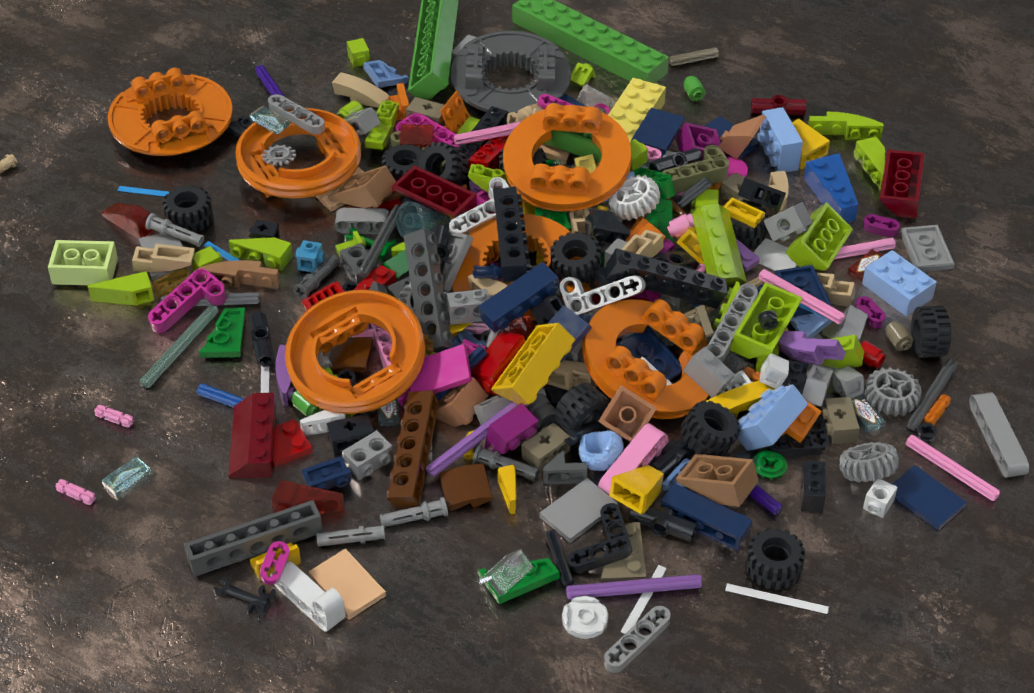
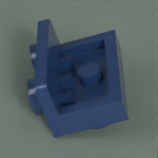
[301,456,352,496]

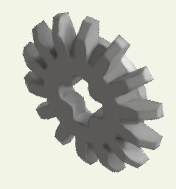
[262,145,296,166]

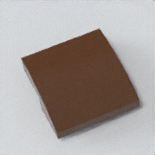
[329,337,373,375]
[439,464,493,511]

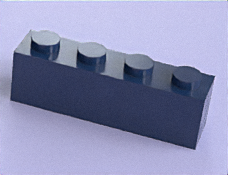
[478,262,559,333]
[660,483,753,552]

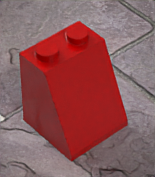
[471,332,525,395]

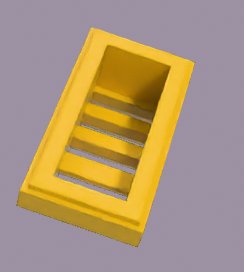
[498,465,516,514]

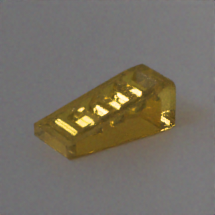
[151,266,192,298]

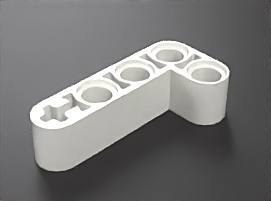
[449,177,509,234]
[560,276,645,315]
[270,561,345,632]

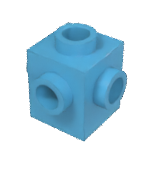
[296,240,325,273]

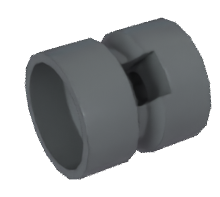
[526,393,558,431]

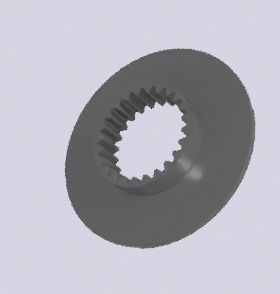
[450,31,571,114]

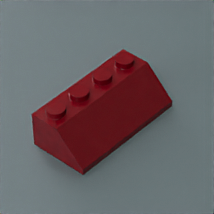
[880,149,925,219]
[392,165,477,218]
[228,393,277,478]

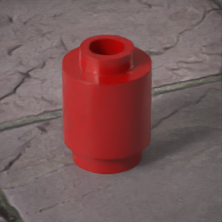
[860,340,886,369]

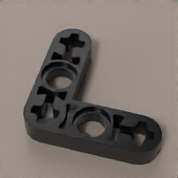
[767,406,829,457]
[567,503,632,573]

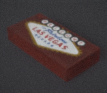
[848,249,883,282]

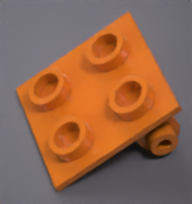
[440,90,470,134]

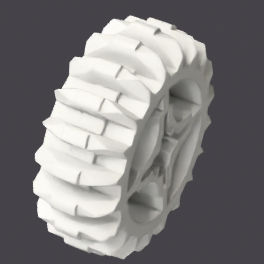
[608,175,660,221]

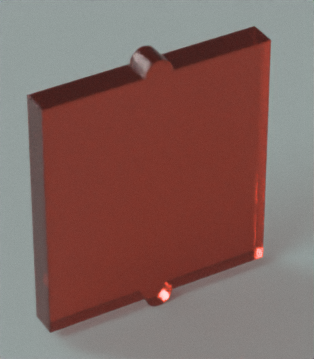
[399,124,434,147]

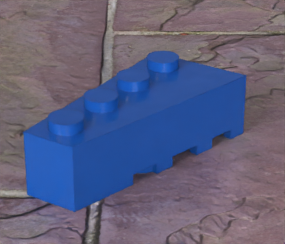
[804,153,858,223]

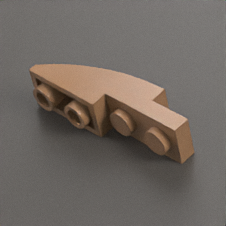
[198,260,280,289]

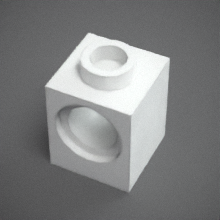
[760,354,789,389]
[863,479,897,518]

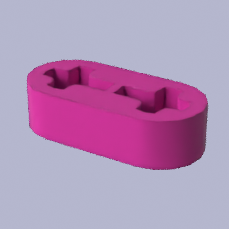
[260,541,289,585]

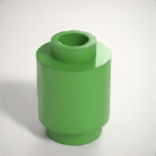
[683,76,706,101]
[291,390,321,417]

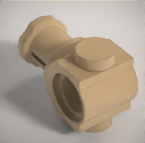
[507,103,543,124]

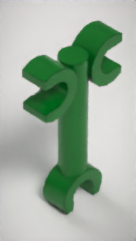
[344,228,396,261]

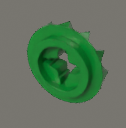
[753,451,787,480]

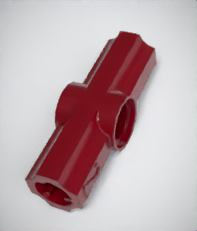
[751,95,806,115]

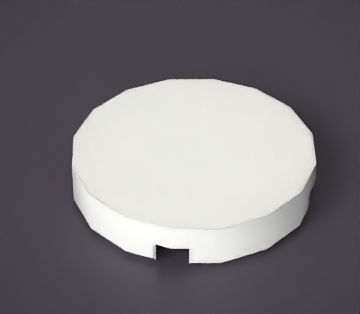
[562,596,608,639]

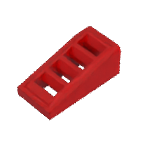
[302,281,345,311]

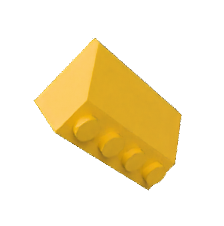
[491,323,575,405]

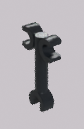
[564,412,608,446]
[213,577,276,619]

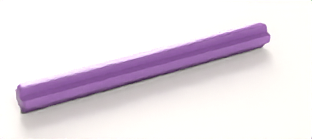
[426,402,529,477]
[566,574,702,599]

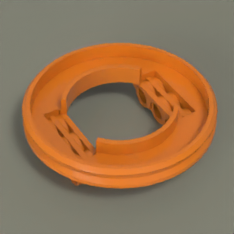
[503,103,631,212]
[235,108,361,198]
[285,290,425,414]
[582,299,709,419]

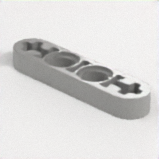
[268,94,325,134]
[604,606,671,673]

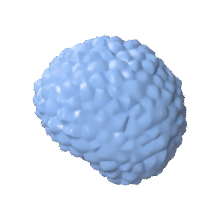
[579,430,624,471]

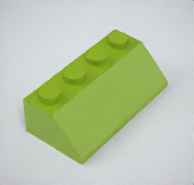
[785,202,853,271]
[692,204,747,286]
[730,282,803,359]

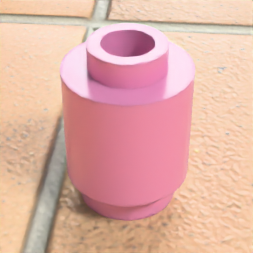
[667,213,695,239]

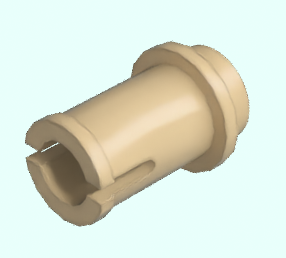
[0,154,18,174]

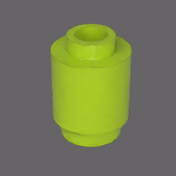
[337,100,363,119]

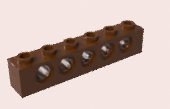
[386,390,439,510]

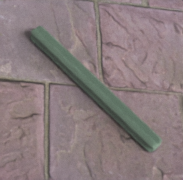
[140,304,218,388]

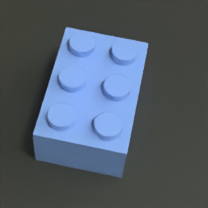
[757,107,803,172]
[862,250,937,316]
[737,385,808,451]

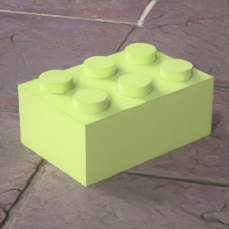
[48,240,118,285]

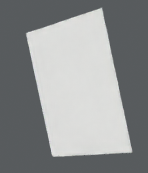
[753,238,797,271]

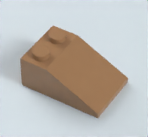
[328,166,396,208]
[676,454,759,507]

